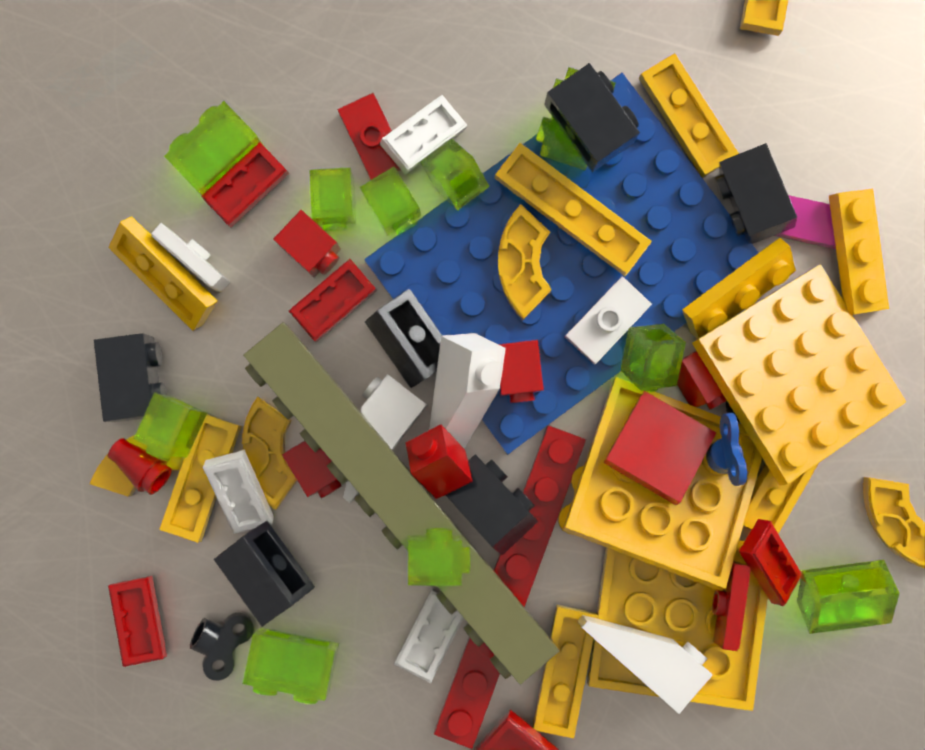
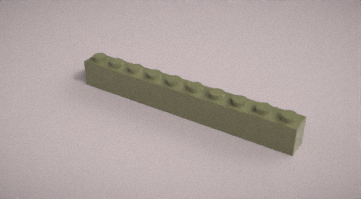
[243,322,559,685]

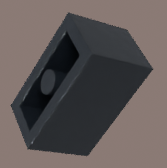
[544,63,640,172]
[714,143,798,244]
[365,289,442,388]
[94,333,167,422]
[446,454,538,555]
[213,521,315,627]

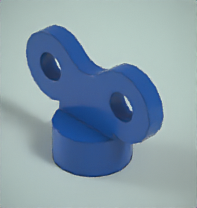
[706,413,747,486]

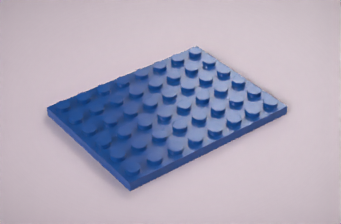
[364,72,759,455]

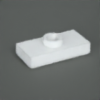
[380,95,467,175]
[151,223,230,292]
[565,276,652,365]
[203,450,274,534]
[394,588,464,683]

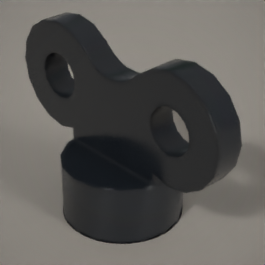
[190,612,254,681]

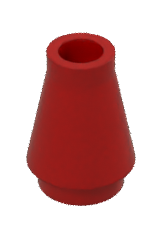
[107,438,172,495]

